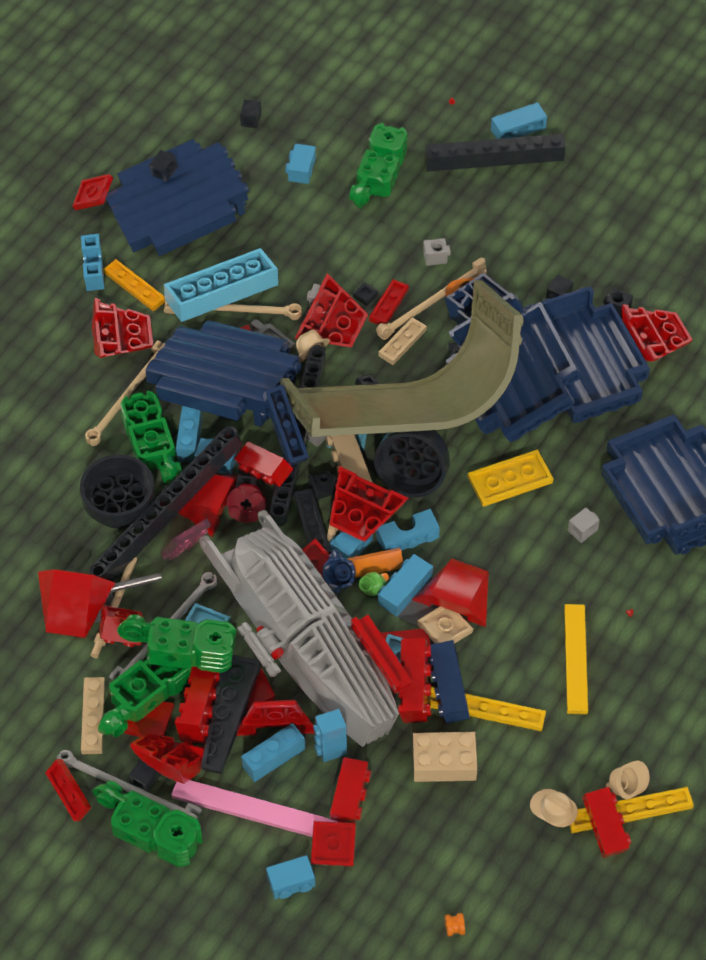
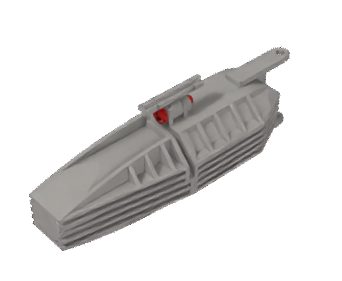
[199,510,399,747]

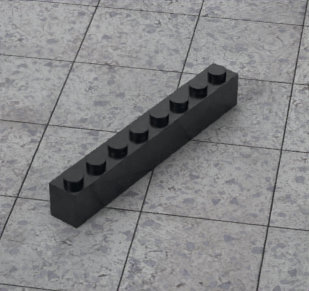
[425,134,566,172]

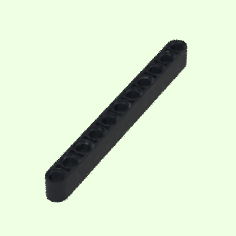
[270,346,326,527]
[89,426,242,581]

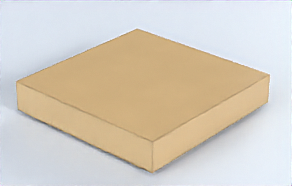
[417,607,473,644]

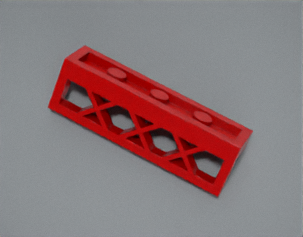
[351,615,412,694]

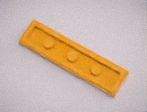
[103,259,165,312]

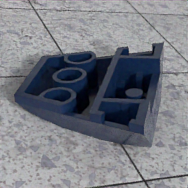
[445,273,510,324]

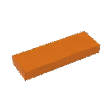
[344,548,403,578]

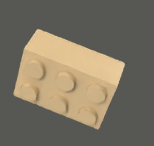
[412,732,477,782]

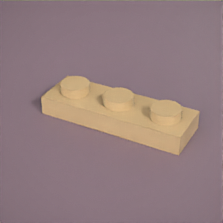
[379,317,427,365]

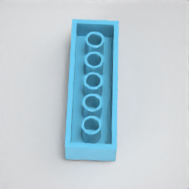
[164,248,278,322]

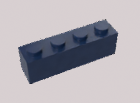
[263,385,309,466]
[428,640,470,724]

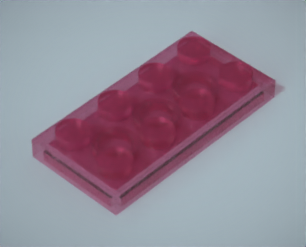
[160,519,211,560]

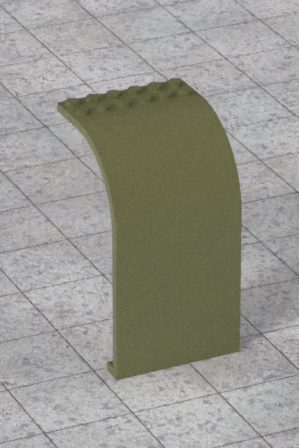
[281,280,523,437]

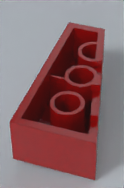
[398,638,432,723]
[175,666,220,744]

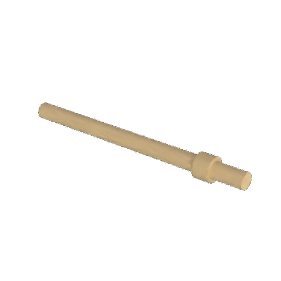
[91,557,137,658]

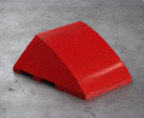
[295,273,368,347]
[92,298,153,358]
[622,304,693,362]
[330,466,408,542]
[178,474,242,538]
[412,559,489,627]
[38,569,116,638]
[237,700,315,736]
[130,733,205,784]

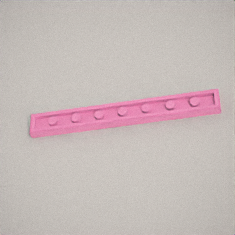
[171,780,338,837]

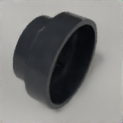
[374,430,450,497]
[80,454,155,529]

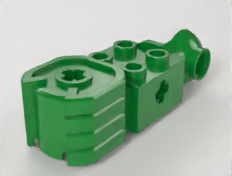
[349,123,408,209]
[120,390,182,485]
[117,615,236,673]
[98,659,192,737]
[92,780,202,867]

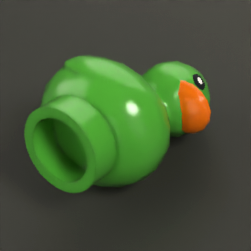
[359,572,389,597]

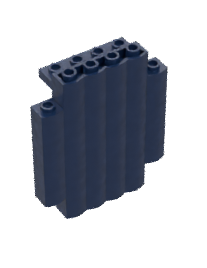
[106,139,249,256]
[525,286,650,423]
[446,293,582,442]
[145,320,301,427]
[601,414,706,555]

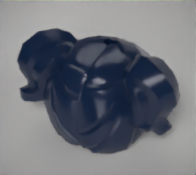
[322,549,356,594]

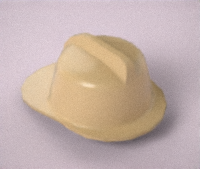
[296,330,330,363]
[606,760,650,799]
[530,789,577,827]

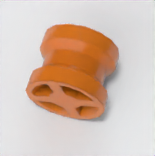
[445,913,465,937]

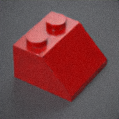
[99,605,143,647]

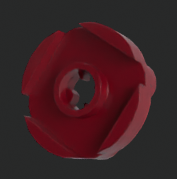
[227,484,266,523]

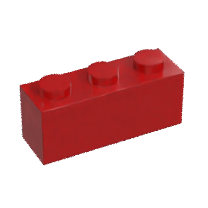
[234,441,293,487]
[330,757,371,823]
[582,787,631,858]

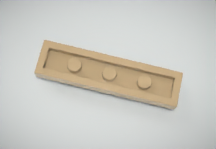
[81,677,105,754]

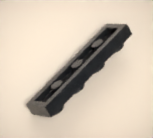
[293,489,331,554]

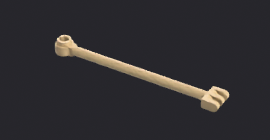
[376,258,487,340]
[164,301,302,320]
[85,340,165,446]

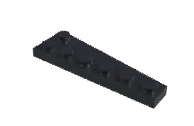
[201,655,262,775]

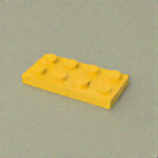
[467,449,553,507]

